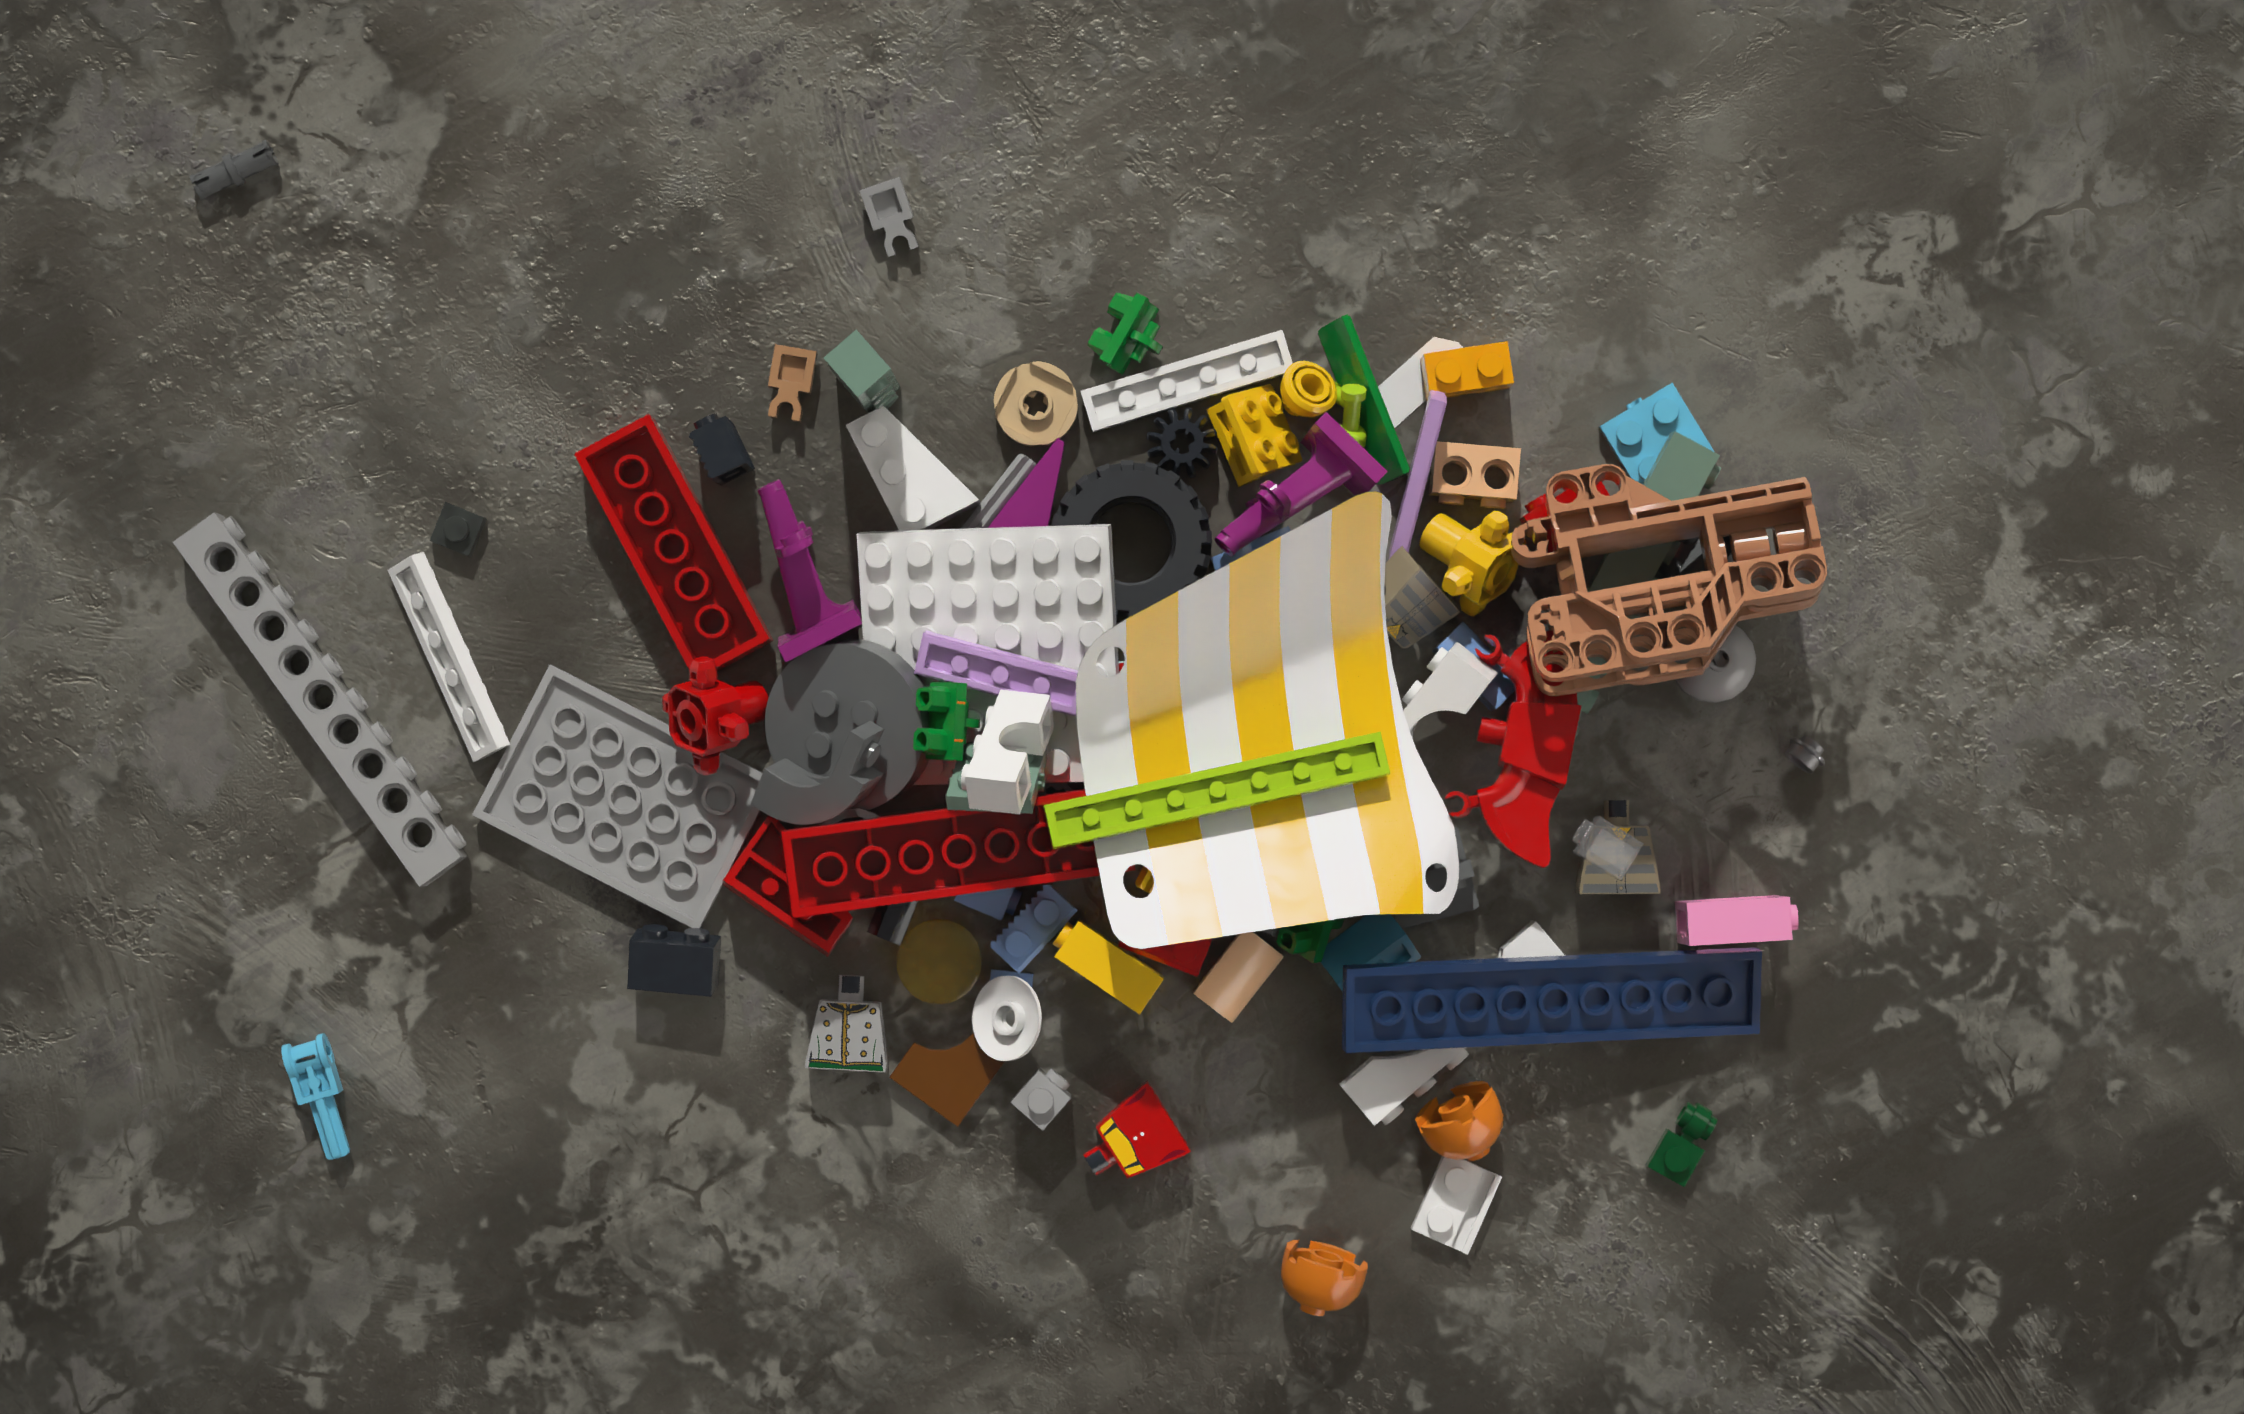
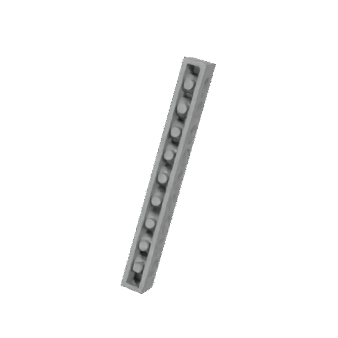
[173,512,468,887]

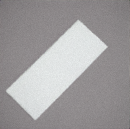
[1378,336,1463,428]

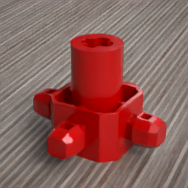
[662,656,769,775]

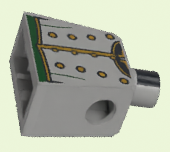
[805,975,889,1072]

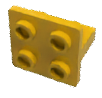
[1207,384,1302,487]

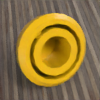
[1280,361,1337,417]

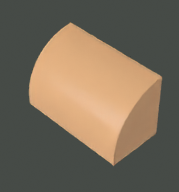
[1193,932,1284,1023]

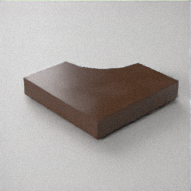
[889,1032,1005,1127]

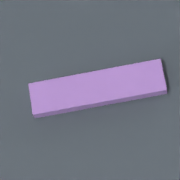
[1389,389,1447,559]
[914,631,1078,717]

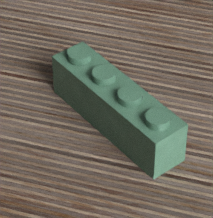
[824,330,901,413]

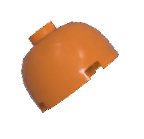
[1415,1081,1503,1161]
[1281,1240,1368,1316]

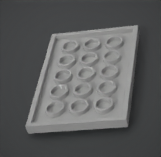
[472,664,763,928]

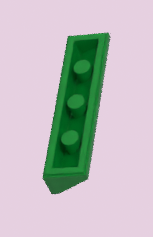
[1318,314,1410,485]

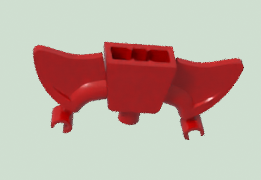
[1445,630,1582,868]

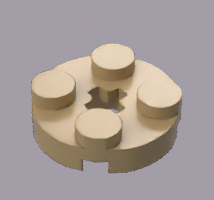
[994,361,1078,447]

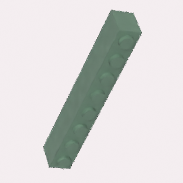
[1575,431,1721,738]

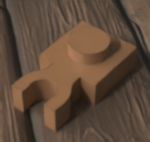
[768,344,818,423]

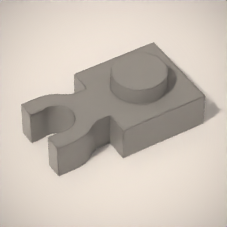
[860,176,919,257]

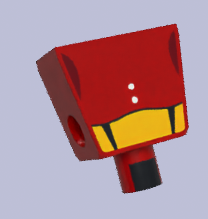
[1083,1080,1191,1178]

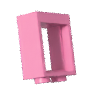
[1675,895,1798,946]

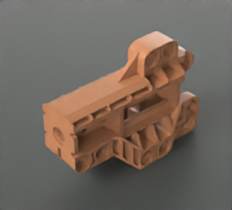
[1511,464,1827,696]

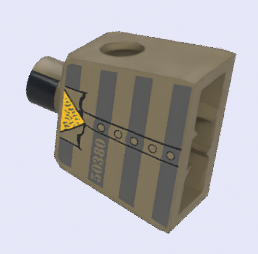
[1384,546,1460,648]
[1575,800,1661,894]

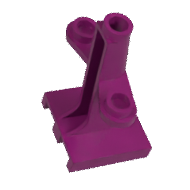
[1214,412,1388,557]
[757,479,862,662]

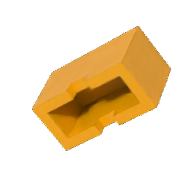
[1420,341,1514,401]

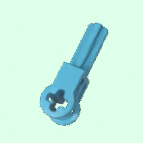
[281,1033,350,1160]

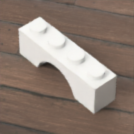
[1402,642,1498,739]

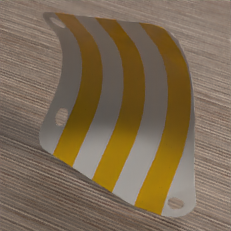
[1076,491,1459,949]

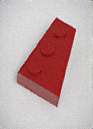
[723,815,853,957]

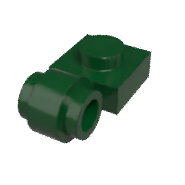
[1645,1102,1718,1187]

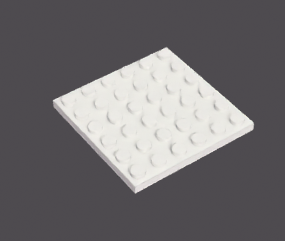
[857,524,1119,785]

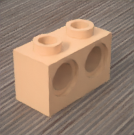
[1429,441,1521,509]

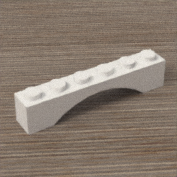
[1339,920,1564,1126]

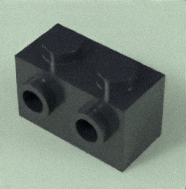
[627,924,721,997]

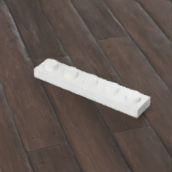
[1080,330,1293,433]
[388,552,510,762]

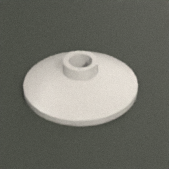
[972,976,1042,1061]

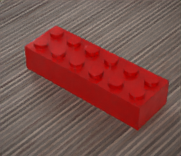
[574,414,774,671]

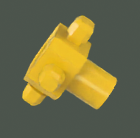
[1419,511,1526,616]

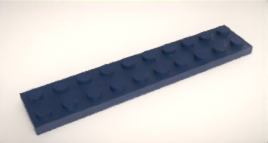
[1342,947,1762,1053]

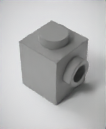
[1011,1067,1071,1131]

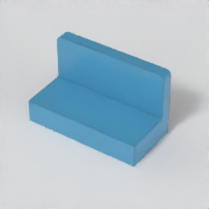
[1321,914,1421,992]

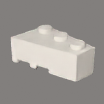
[846,406,980,531]

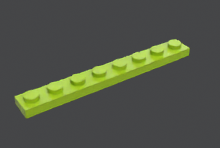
[1043,731,1390,849]

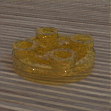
[897,919,982,1004]

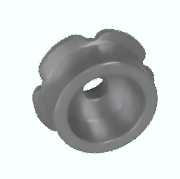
[1785,735,1825,774]

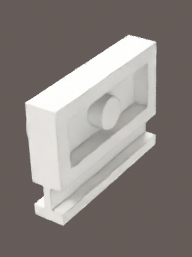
[1411,1156,1502,1255]

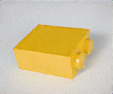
[1053,919,1164,1015]

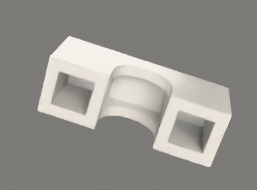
[961,690,1054,814]

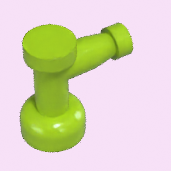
[1334,381,1367,447]

